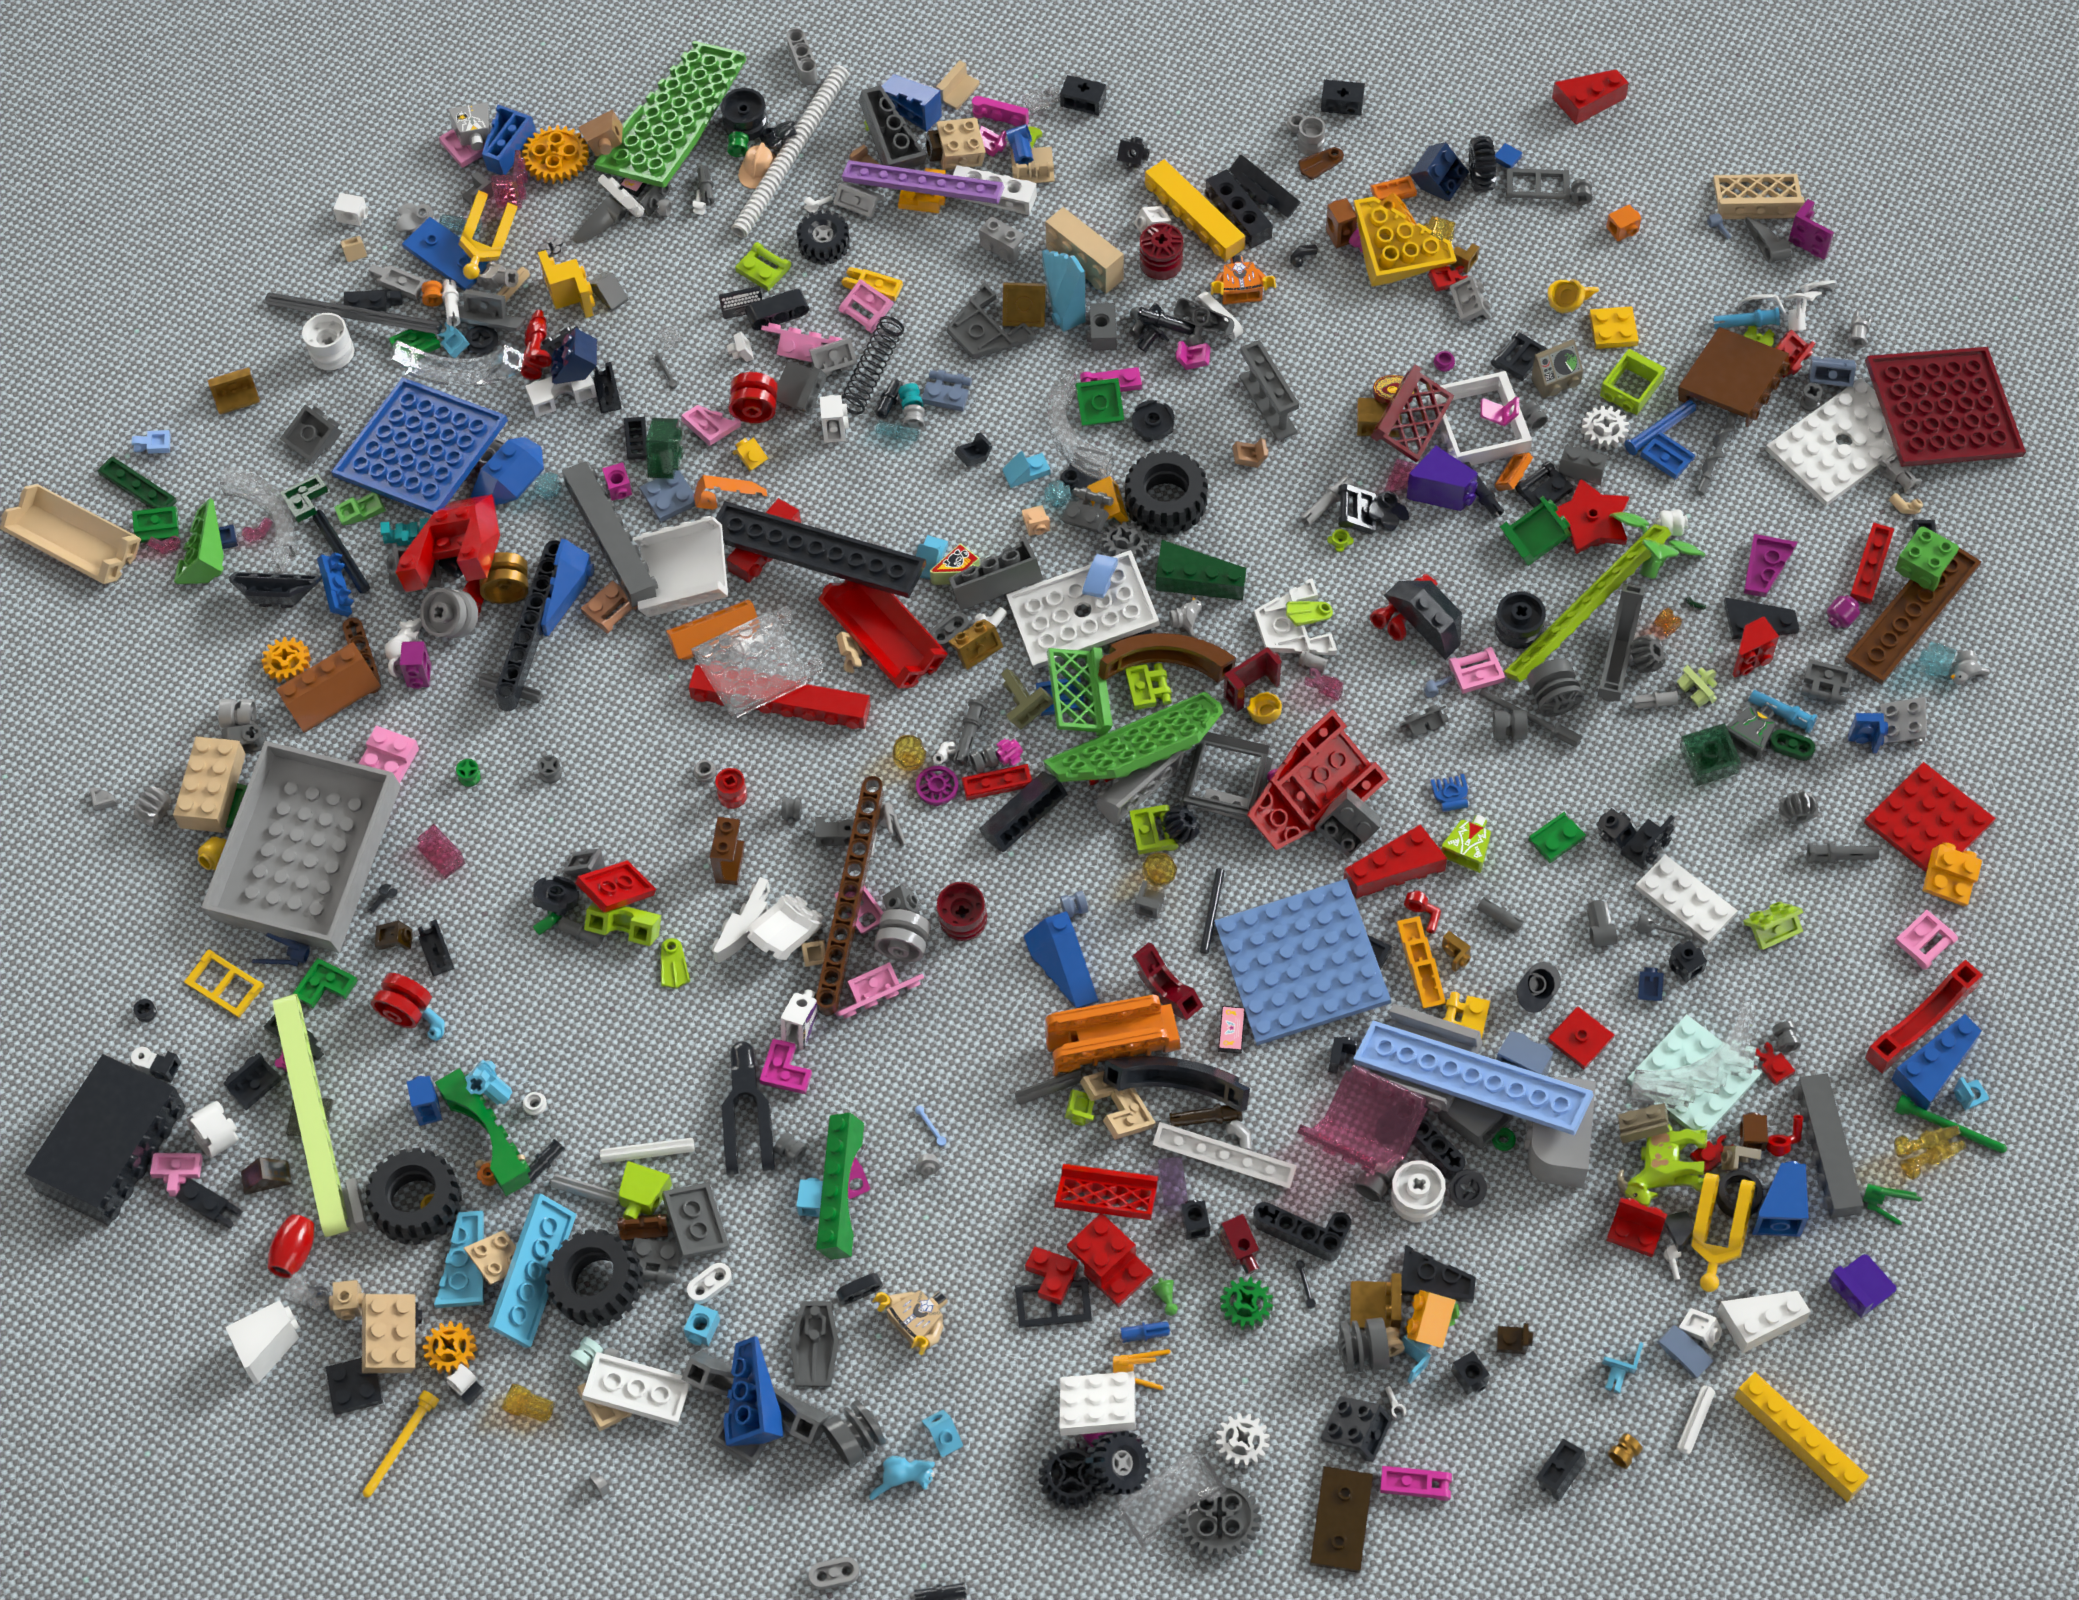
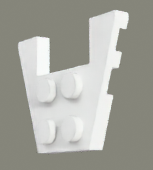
[1254,579,1337,655]

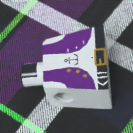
[781,990,817,1050]

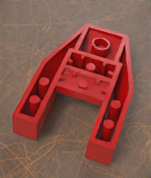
[396,494,500,592]

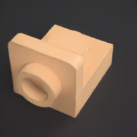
[1022,505,1050,536]

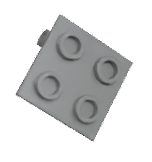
[1880,697,1927,745]

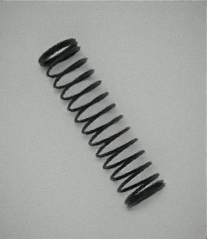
[841,316,904,415]

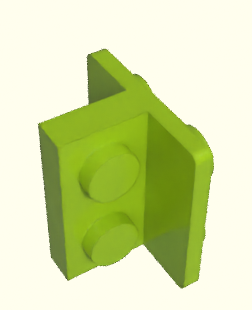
[1743,902,1803,950]

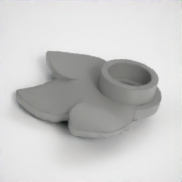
[396,203,434,233]

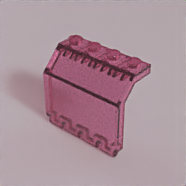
[1297,1064,1427,1175]

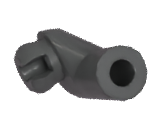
[1129,307,1145,338]

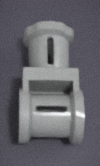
[477,261,518,290]
[1878,452,1922,494]

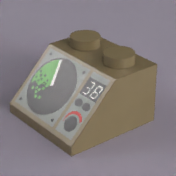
[1531,339,1583,398]

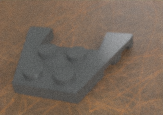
[947,282,1036,359]

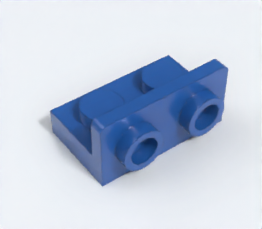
[1848,713,1888,753]

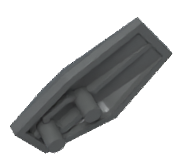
[790,1301,839,1387]

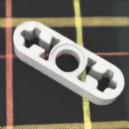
[1195,291,1243,340]

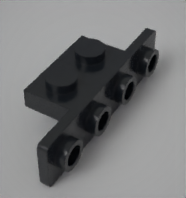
[1229,155,1301,218]

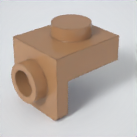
[1232,438,1268,468]

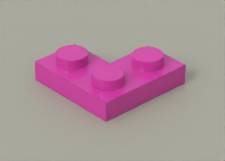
[759,1038,812,1095]

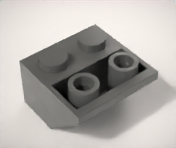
[1315,787,1381,858]

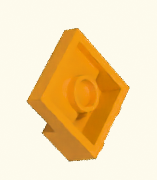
[898,168,946,213]
[1922,843,1982,907]

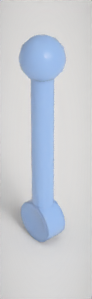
[915,1105,946,1147]

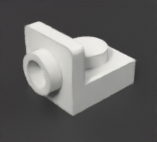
[1134,206,1172,234]
[1679,1308,1722,1349]

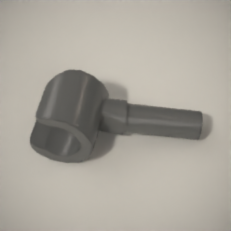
[1723,1287,1758,1301]

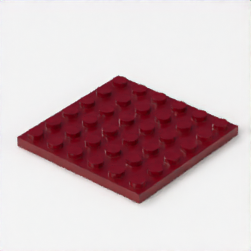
[1865,347,2026,467]

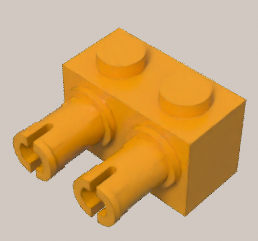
[1405,1290,1456,1348]

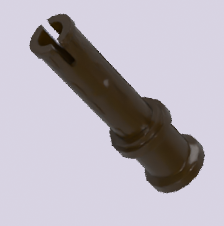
[1169,1103,1243,1127]

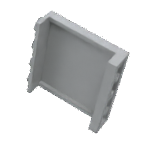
[1358,1004,1482,1112]

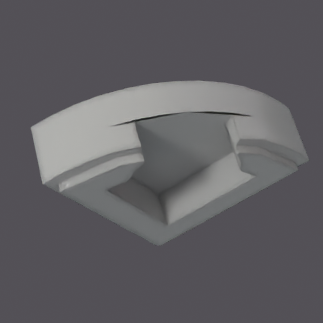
[89,788,118,811]
[589,1472,610,1497]

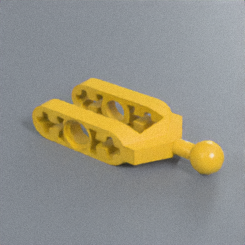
[458,190,518,280]
[1691,1173,1755,1292]

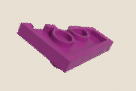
[1743,534,1798,597]

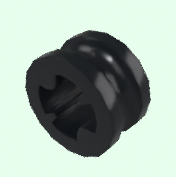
[133,999,157,1023]

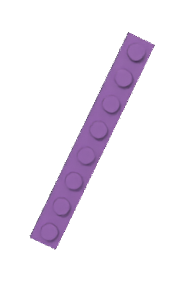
[842,160,1005,204]

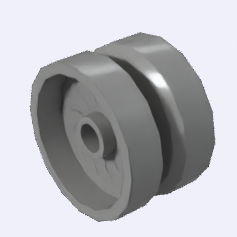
[420,588,478,638]
[874,909,931,962]

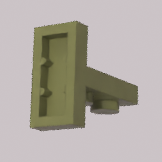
[1000,668,1053,730]

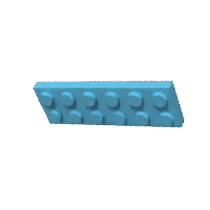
[488,1193,577,1348]

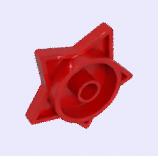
[1556,479,1629,554]

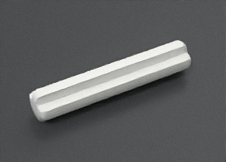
[1677,1385,1715,1455]

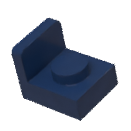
[1637,967,1664,1001]

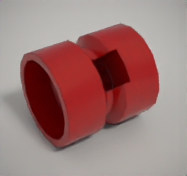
[715,768,747,809]

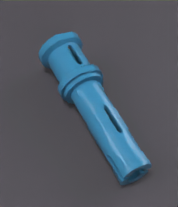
[1714,307,1780,329]
[1748,690,1818,734]

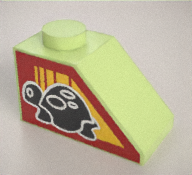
[930,543,980,585]

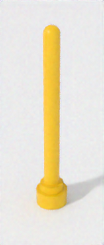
[362,1390,440,1498]

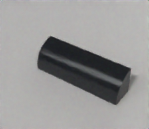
[979,771,1068,852]

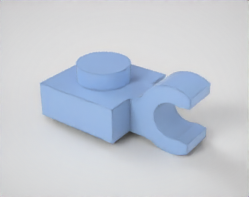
[132,430,171,454]

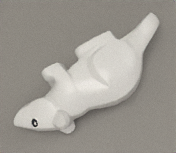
[385,618,422,678]

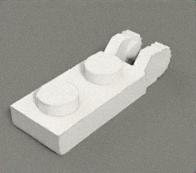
[598,174,644,218]

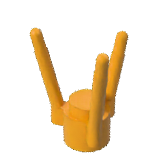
[1113,1349,1171,1390]

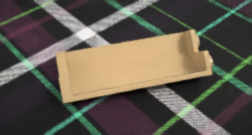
[0,484,141,584]

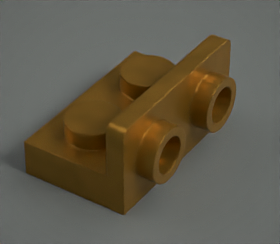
[949,619,1003,670]

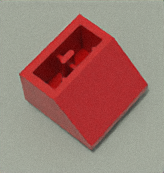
[1732,616,1779,678]

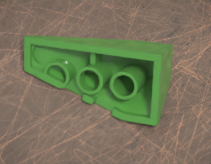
[174,498,224,584]

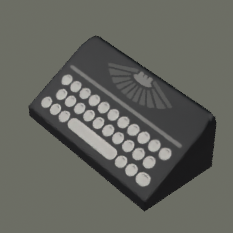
[719,286,763,319]

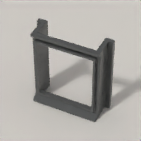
[1180,732,1273,829]

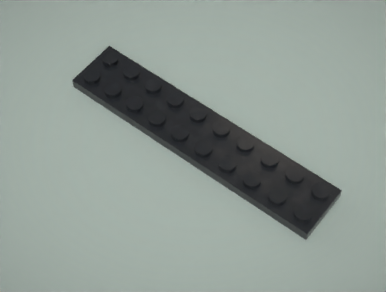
[715,501,926,598]

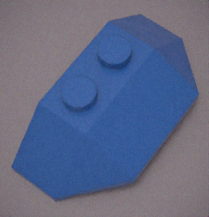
[470,437,544,505]

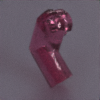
[146,536,181,554]

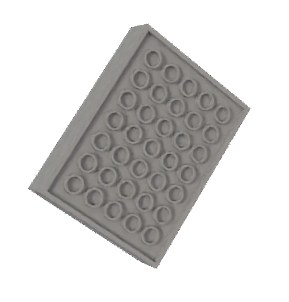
[201,741,401,953]

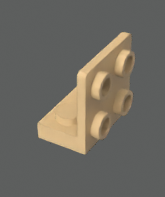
[937,118,986,170]

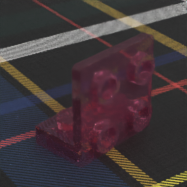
[491,150,528,208]

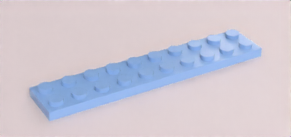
[1353,1020,1593,1136]

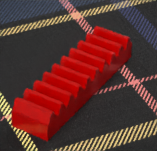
[1850,522,1895,605]

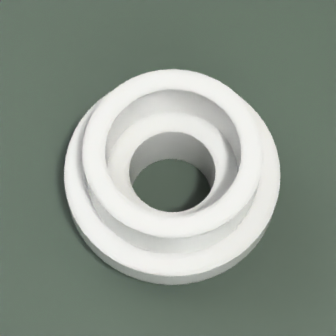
[523,1092,547,1116]

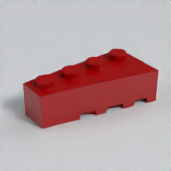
[1343,824,1447,899]

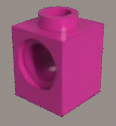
[602,462,632,501]

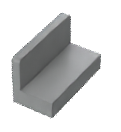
[833,182,884,218]
[340,1178,369,1237]

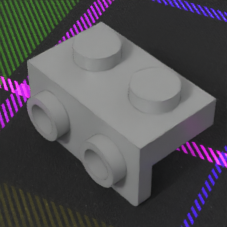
[979,217,1025,264]

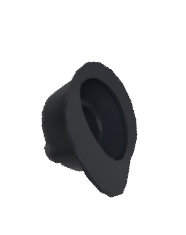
[1516,962,1561,1013]

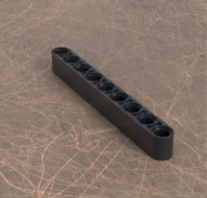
[495,540,560,711]

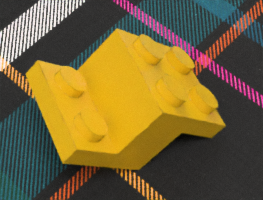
[538,250,595,318]

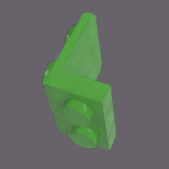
[1895,527,1959,592]

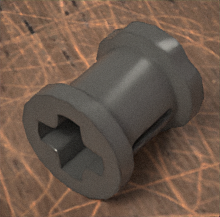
[1800,383,1823,411]

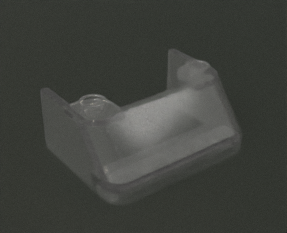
[1114,1450,1227,1547]

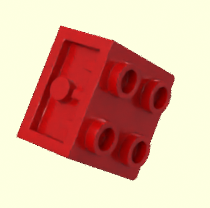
[1606,1198,1667,1258]

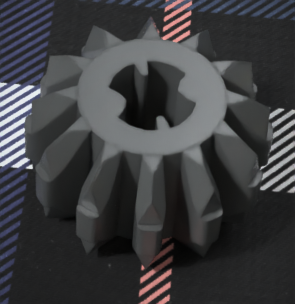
[1630,634,1666,673]
[1778,791,1819,825]

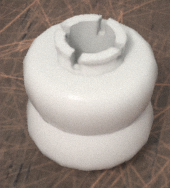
[1655,509,1688,537]

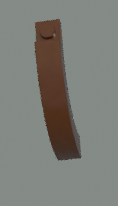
[1098,633,1236,683]

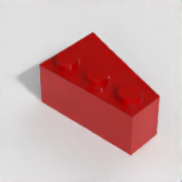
[1552,69,1629,125]

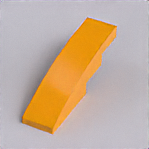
[1396,916,1446,1009]

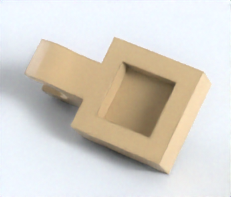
[836,632,863,673]

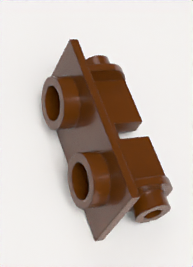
[617,1214,668,1241]

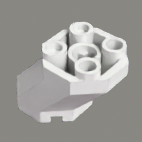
[745,894,824,960]

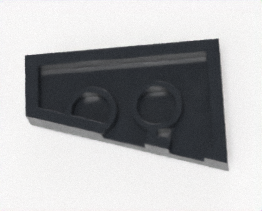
[1401,1245,1476,1303]

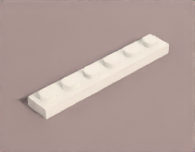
[1153,1122,1297,1189]

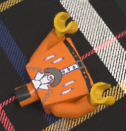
[1211,255,1276,305]

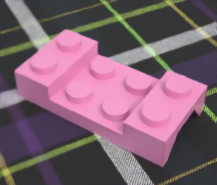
[358,726,419,783]

